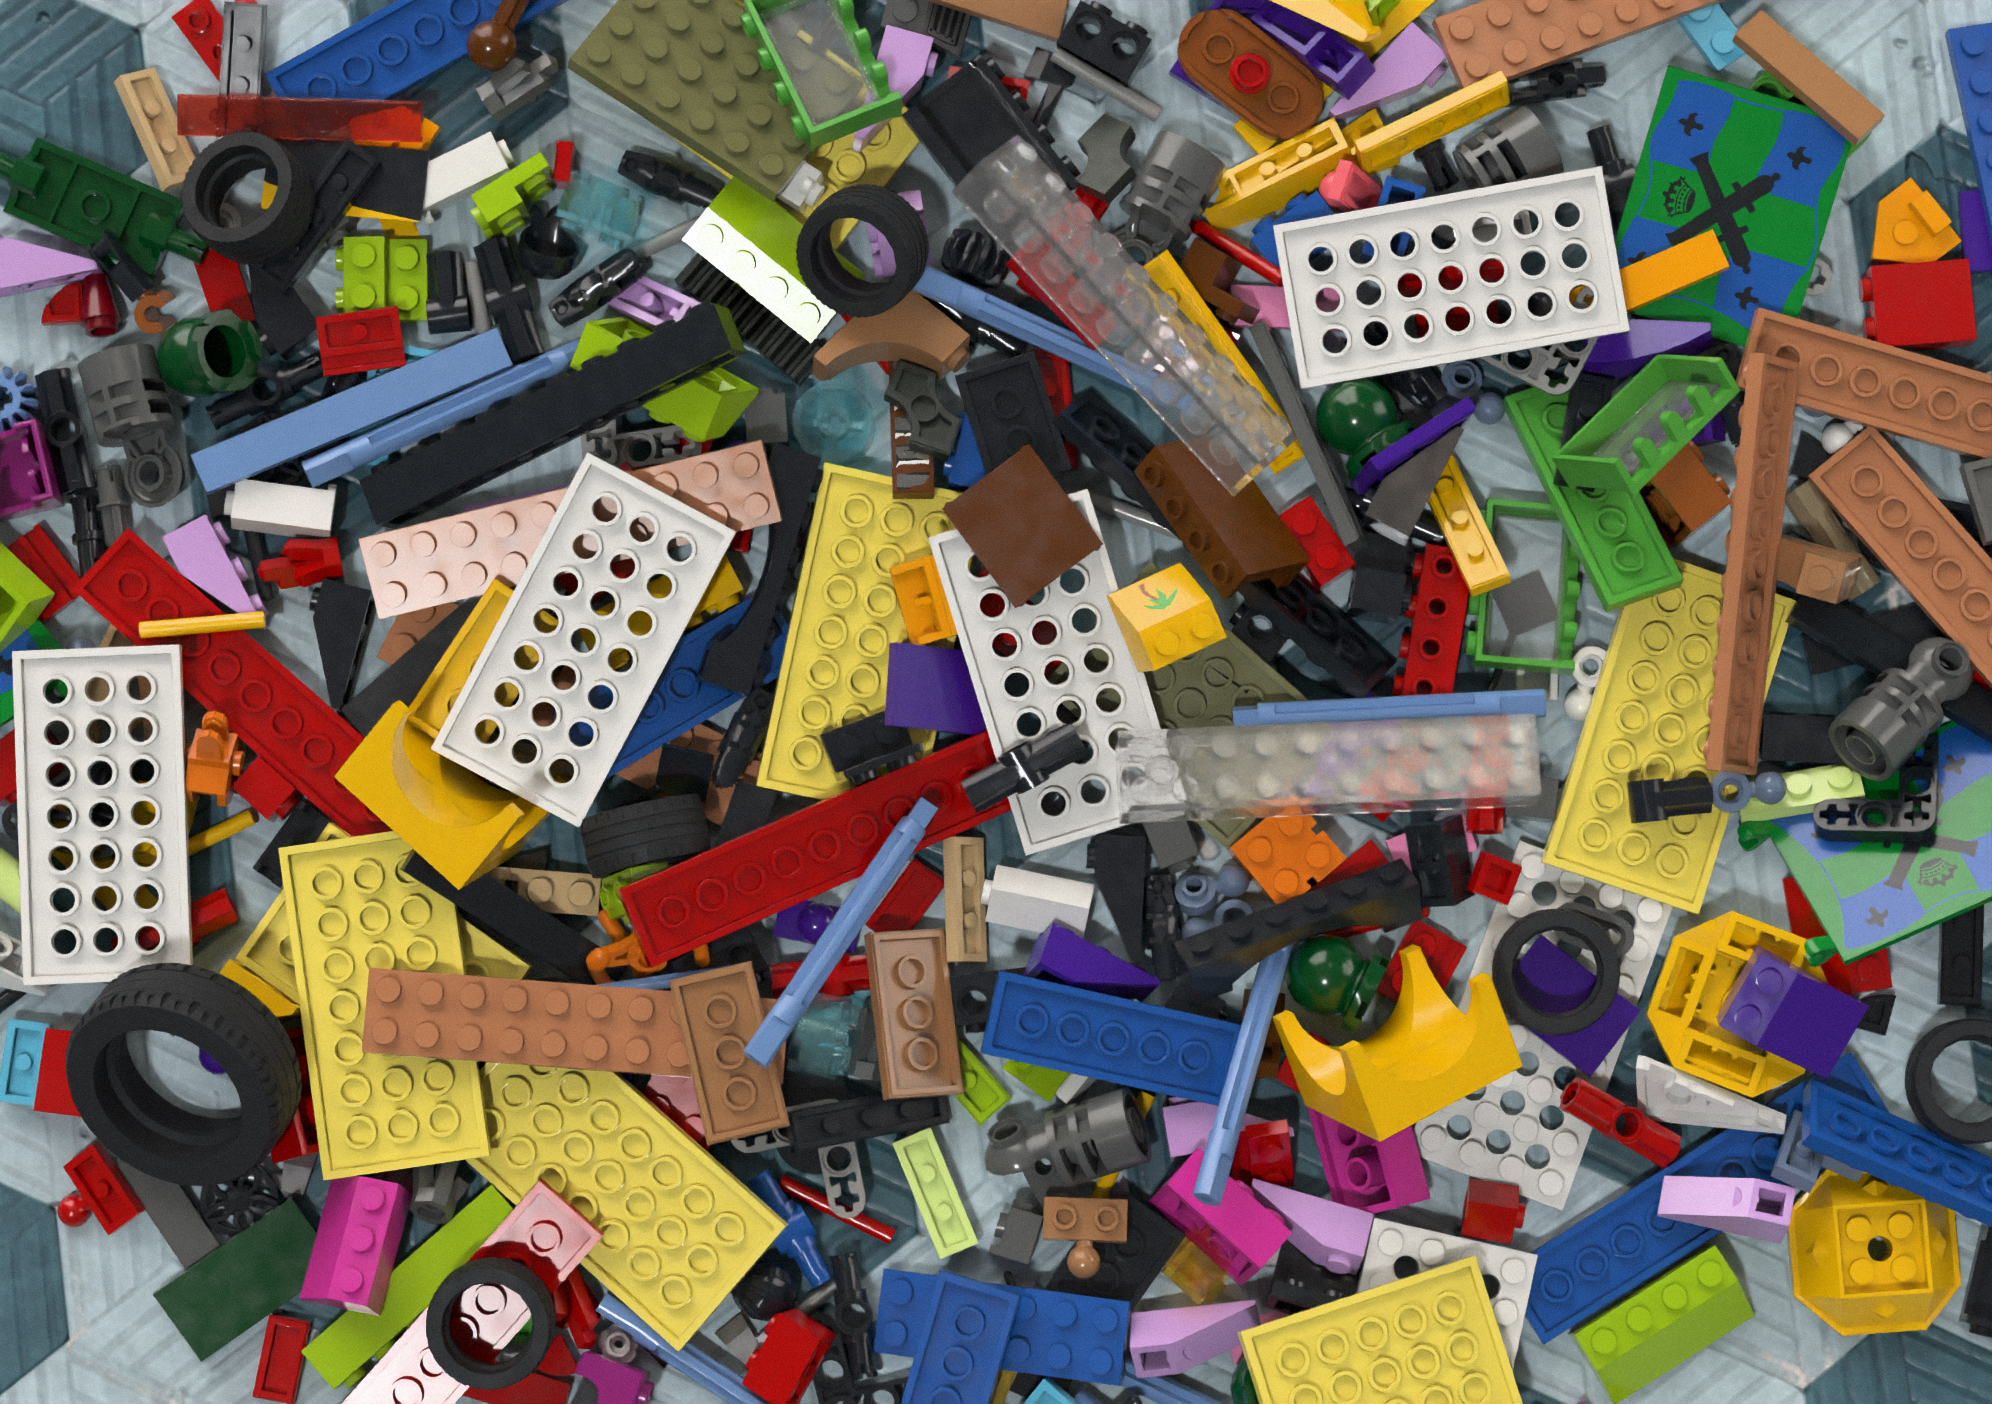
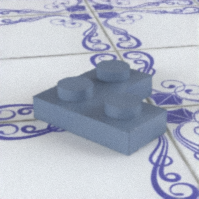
[1770,1110,1864,1193]

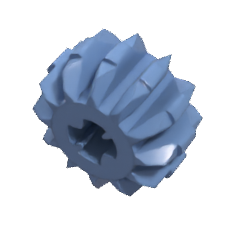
[0,366,41,432]

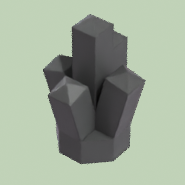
[476,53,558,122]
[844,997,881,1081]
[409,1161,470,1224]

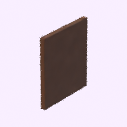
[942,444,1103,608]

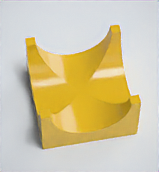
[334,700,571,890]
[1272,944,1523,1142]

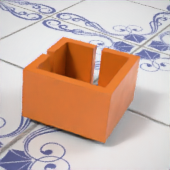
[1228,795,1347,906]

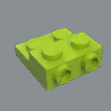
[470,152,554,239]
[335,236,429,323]

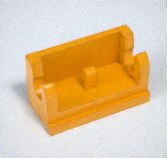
[889,555,958,645]

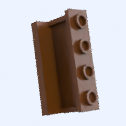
[1135,433,1311,599]

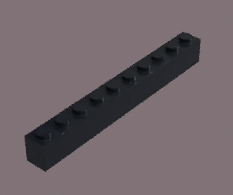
[359,302,747,529]

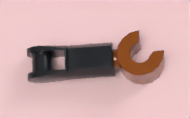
[87,230,177,334]

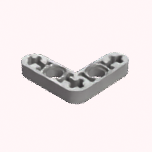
[1477,286,1599,397]
[581,416,702,470]
[731,1099,866,1218]

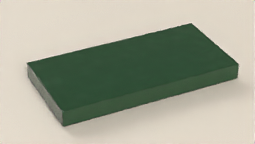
[153,1196,317,1362]

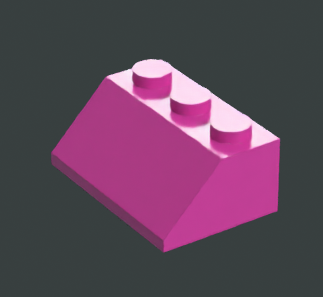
[1307,1106,1431,1214]
[1147,1148,1292,1286]
[299,1176,412,1316]

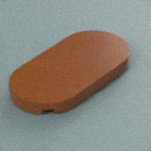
[1177,9,1323,141]

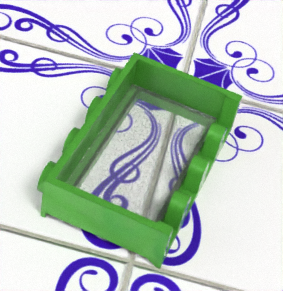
[740,0,902,152]
[1552,354,1741,496]
[1465,498,1580,676]

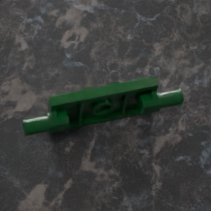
[0,137,210,278]

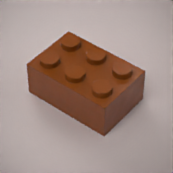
[1639,440,1732,548]

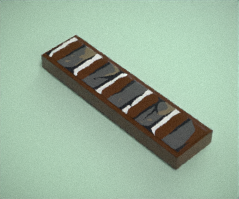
[888,361,934,499]

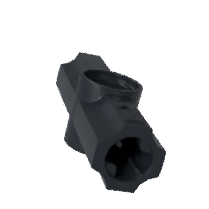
[473,237,545,365]
[34,368,97,496]
[960,722,1088,813]

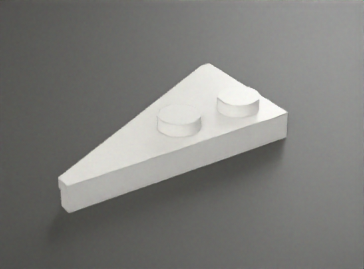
[1636,1055,1787,1134]

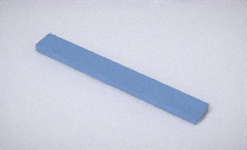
[190,328,513,495]

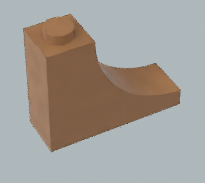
[813,290,970,384]
[1777,534,1863,604]

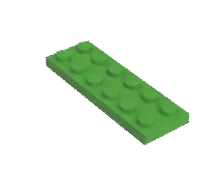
[1503,377,1684,612]

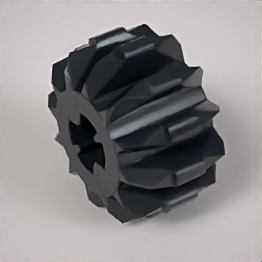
[941,228,1012,289]

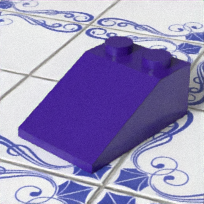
[1716,945,1869,1079]

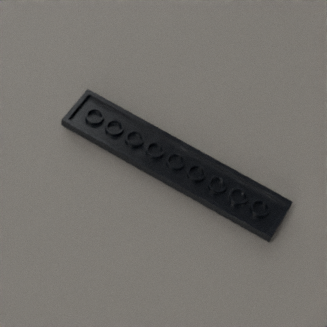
[1052,388,1397,698]

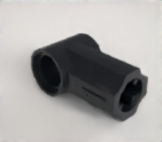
[426,250,472,335]
[1627,777,1714,823]

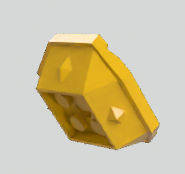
[1645,911,1828,1098]
[1787,1168,1961,1336]

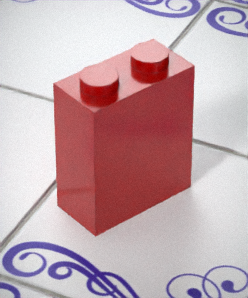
[1859,259,1977,351]

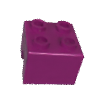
[0,418,65,522]
[575,1350,655,1404]

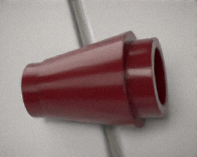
[80,274,122,338]

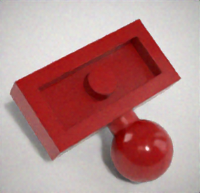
[172,0,258,82]
[57,1141,146,1236]

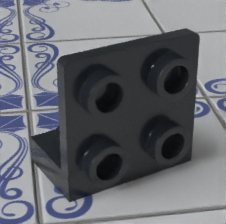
[819,711,924,786]
[1265,1240,1365,1315]

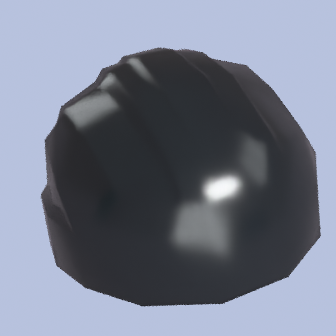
[518,204,580,280]
[731,1257,798,1321]

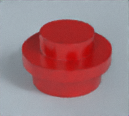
[1229,53,1270,95]

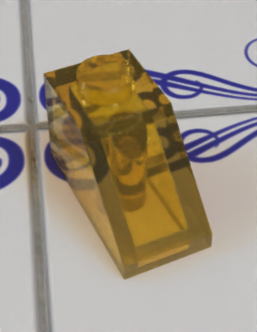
[1161,1240,1227,1305]

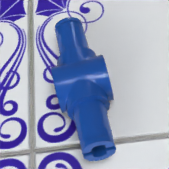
[748,1169,833,1288]

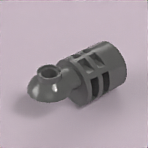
[1432,106,1564,247]
[1100,131,1226,293]
[78,343,185,508]
[1828,637,1973,781]
[984,1087,1151,1187]

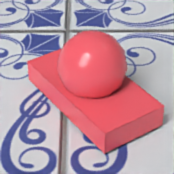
[1319,159,1383,212]

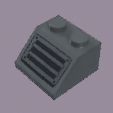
[880,0,971,58]

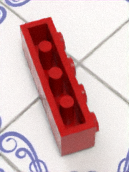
[1391,543,1469,696]

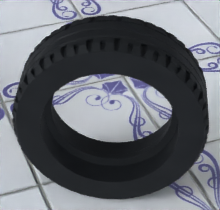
[65,963,302,1186]

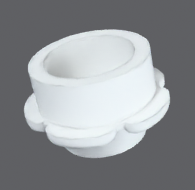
[598,1324,639,1363]

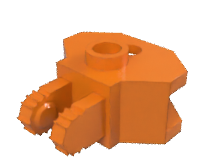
[185,710,245,807]

